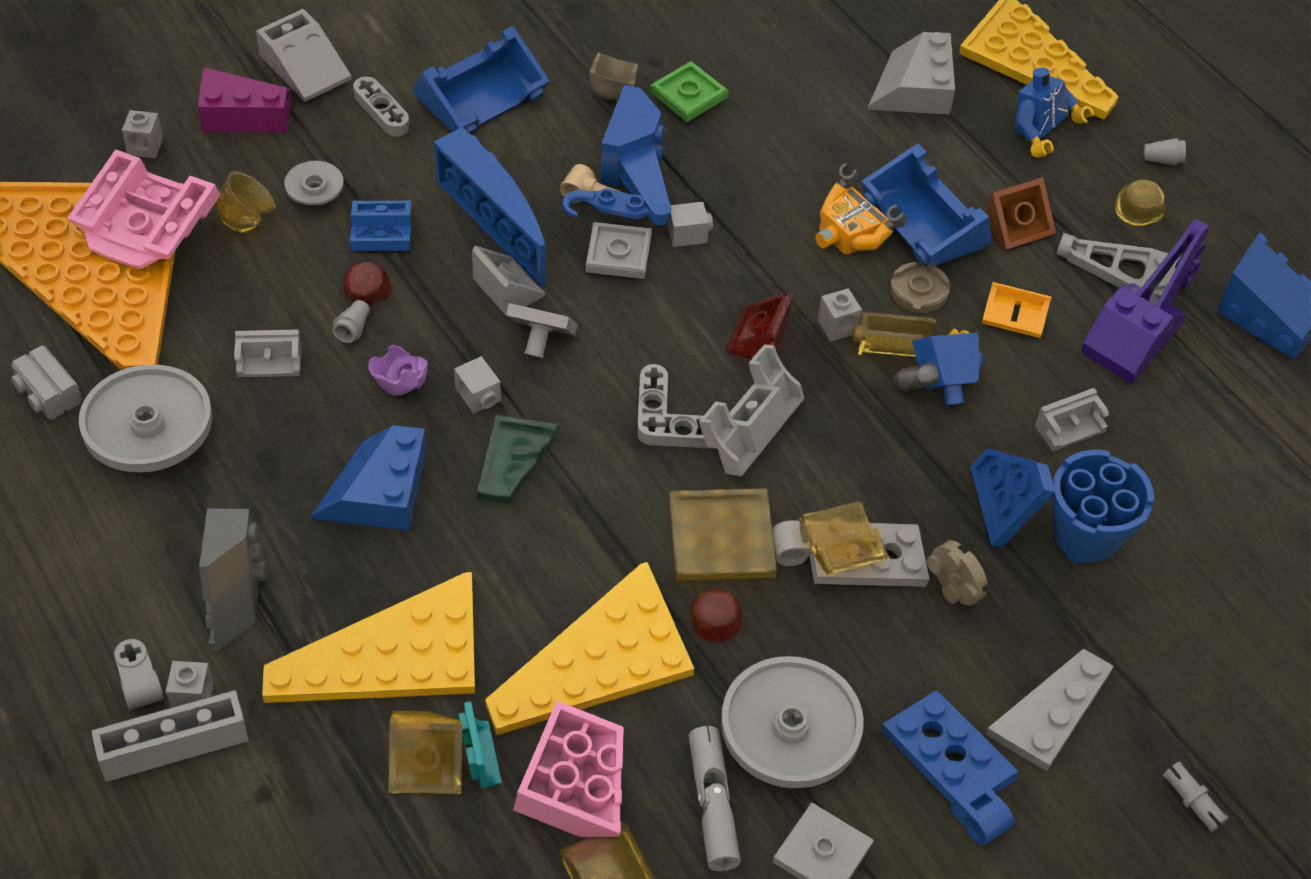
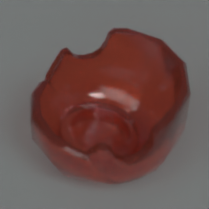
[342,261,392,305]
[691,589,742,642]

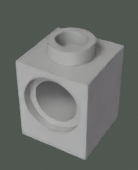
[122,110,163,158]
[817,288,862,342]
[454,356,501,414]
[166,661,214,708]

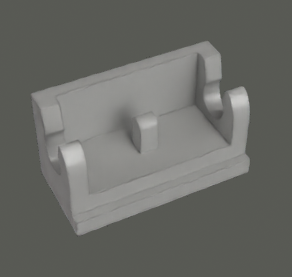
[234,330,302,377]
[1035,388,1109,452]

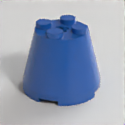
[1051,450,1154,563]

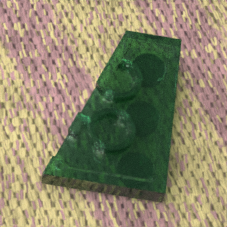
[477,415,559,504]

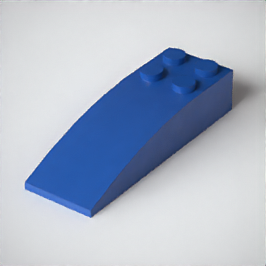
[434,127,545,287]

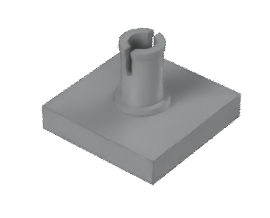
[506,303,578,358]

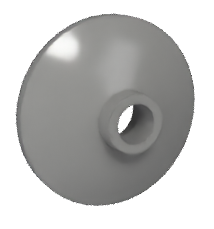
[284,161,344,205]

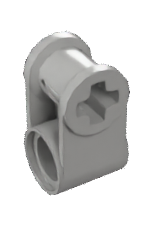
[114,639,164,711]

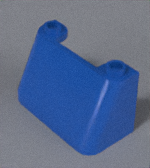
[413,26,550,135]
[862,143,992,267]

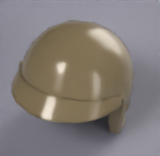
[589,52,638,101]

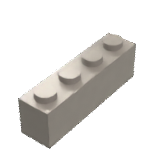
[91,690,249,782]

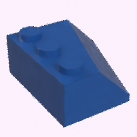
[1217,232,1311,360]
[311,425,427,530]

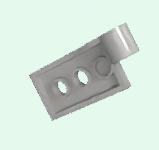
[772,521,930,587]

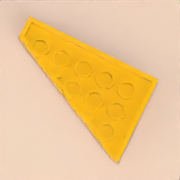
[959,0,1119,120]
[485,562,694,736]
[262,572,475,703]

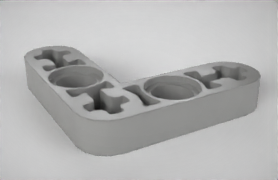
[637,364,713,448]

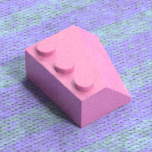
[513,701,624,837]

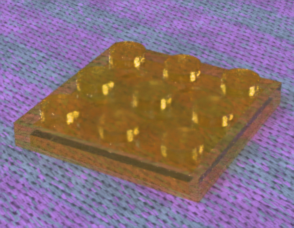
[669,489,777,581]

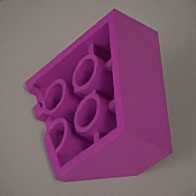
[197,67,292,132]

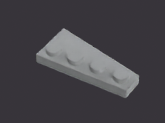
[985,649,1114,772]

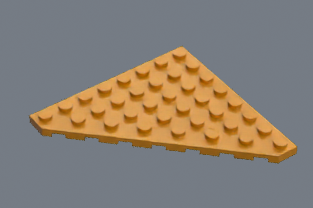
[0,182,181,370]

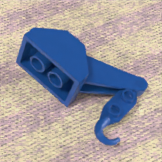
[562,85,671,225]

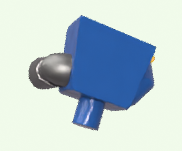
[893,329,984,406]

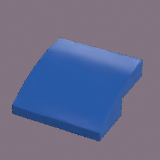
[350,200,412,251]

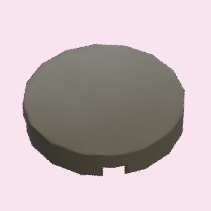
[890,262,950,313]

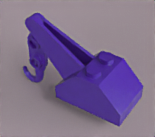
[1081,218,1210,384]

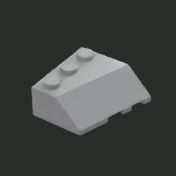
[868,32,955,114]

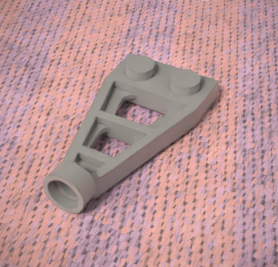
[1056,233,1180,298]

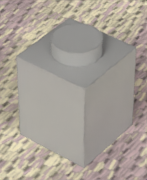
[667,202,713,247]

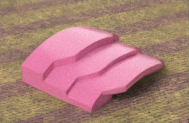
[67,149,220,269]

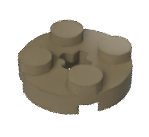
[927,540,987,606]

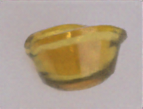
[1115,179,1165,226]

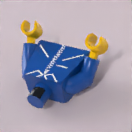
[1015,67,1094,158]

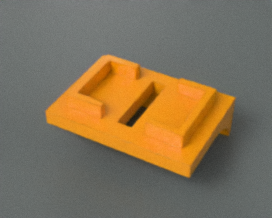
[982,282,1051,338]

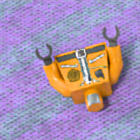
[815,163,907,254]

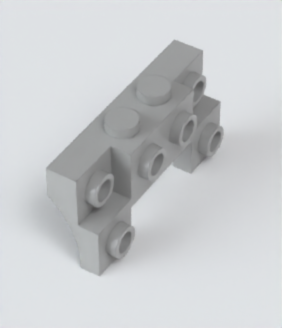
[699,344,804,476]

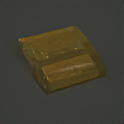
[798,501,889,575]

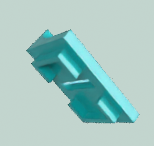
[459,701,502,789]

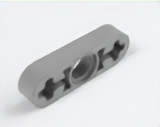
[353,77,410,137]

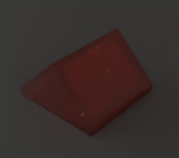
[726,291,793,360]

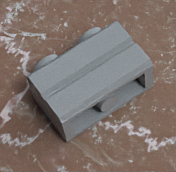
[11,345,82,420]

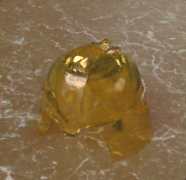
[215,171,276,233]

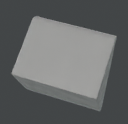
[472,246,545,315]

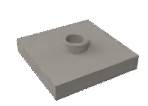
[585,222,652,279]
[773,802,874,879]

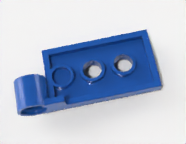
[882,690,1018,846]

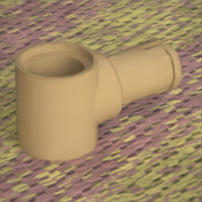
[560,164,620,203]

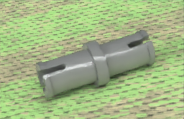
[1163,761,1229,832]

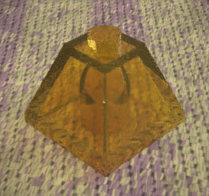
[389,711,463,794]
[559,823,654,879]

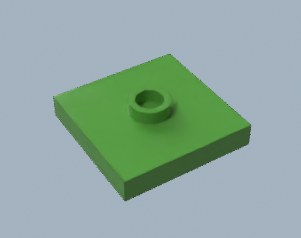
[650,61,728,122]

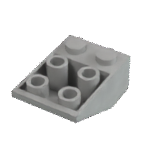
[256,9,352,102]

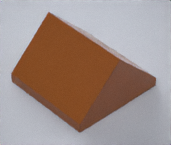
[985,177,1056,250]

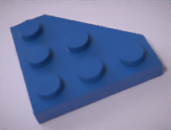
[970,449,1056,547]

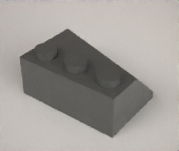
[199,508,266,653]

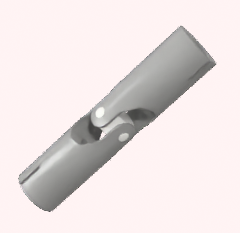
[688,726,741,871]

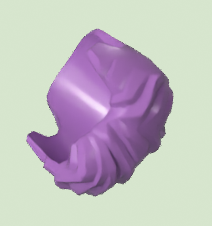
[368,345,428,396]

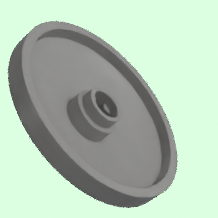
[79,364,212,472]
[721,656,863,788]

